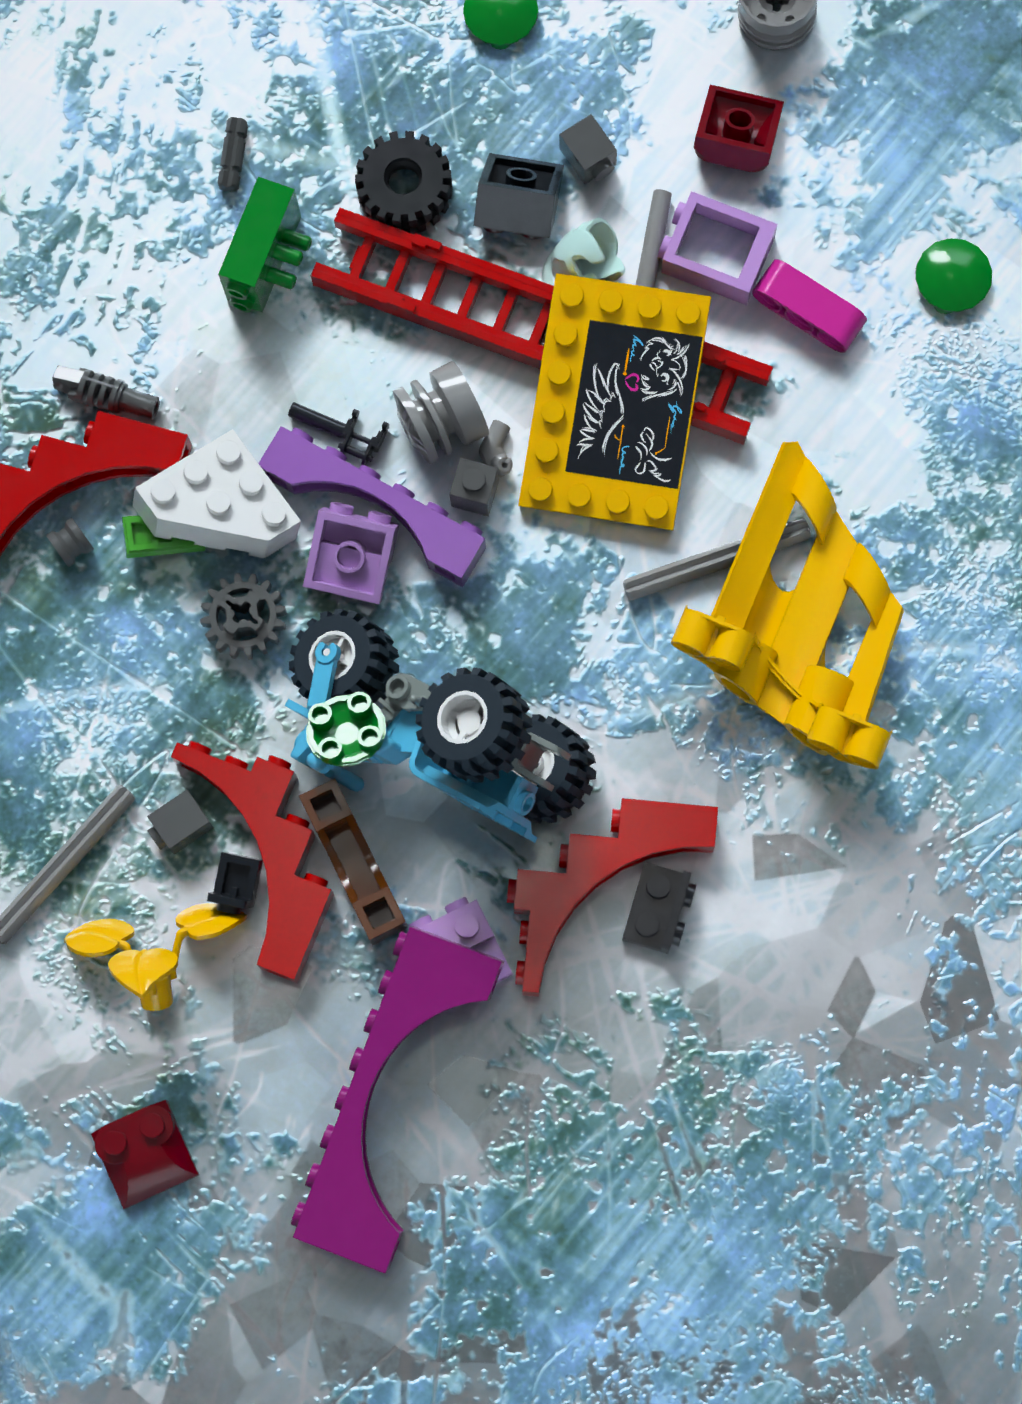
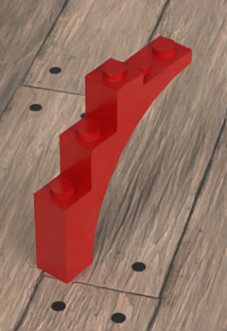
[0,411,192,556]
[171,741,334,984]
[507,798,718,997]

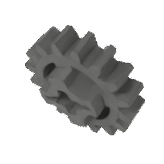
[200,573,287,660]

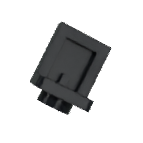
[207,852,263,914]

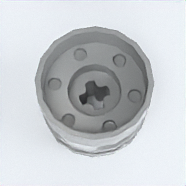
[737,0,818,50]
[393,361,489,464]

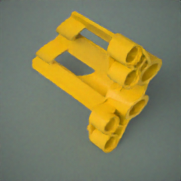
[670,441,904,770]

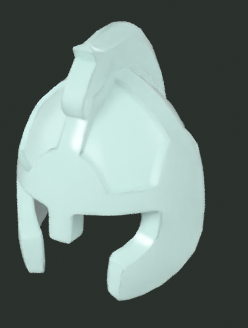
[542,218,626,286]

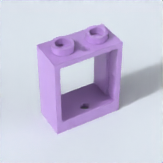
[657,191,778,305]

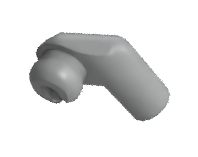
[479,420,513,477]

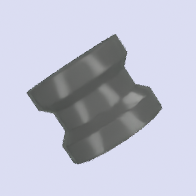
[46,517,94,567]

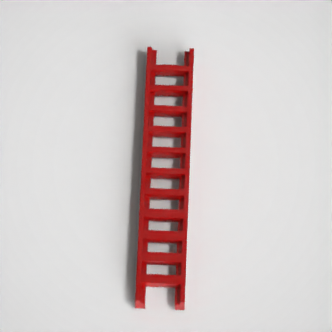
[310,207,773,445]

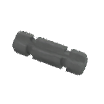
[218,117,248,192]

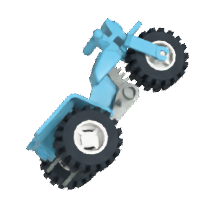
[285,609,596,843]

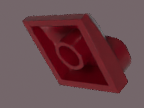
[693,84,784,172]
[91,1100,199,1209]

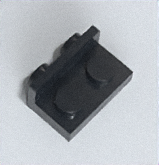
[622,862,697,954]

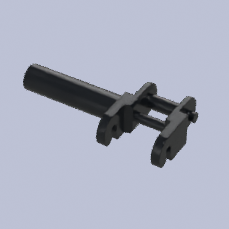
[288,402,389,466]

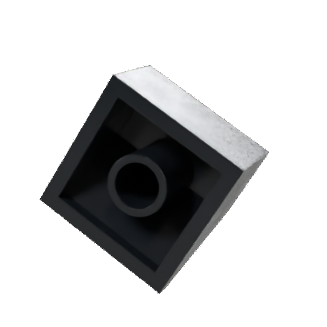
[473,153,564,239]

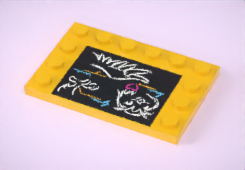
[518,273,711,531]

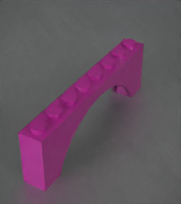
[291,926,505,1274]

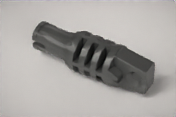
[52,365,160,420]

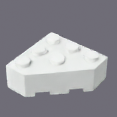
[133,429,301,558]

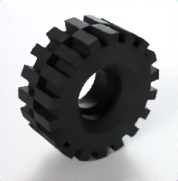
[355,131,453,233]

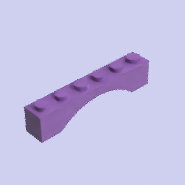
[258,426,486,587]

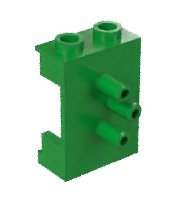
[218,177,312,313]

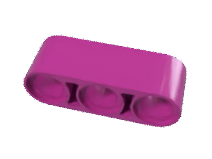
[752,259,867,353]

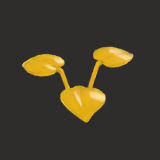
[64,903,247,1011]

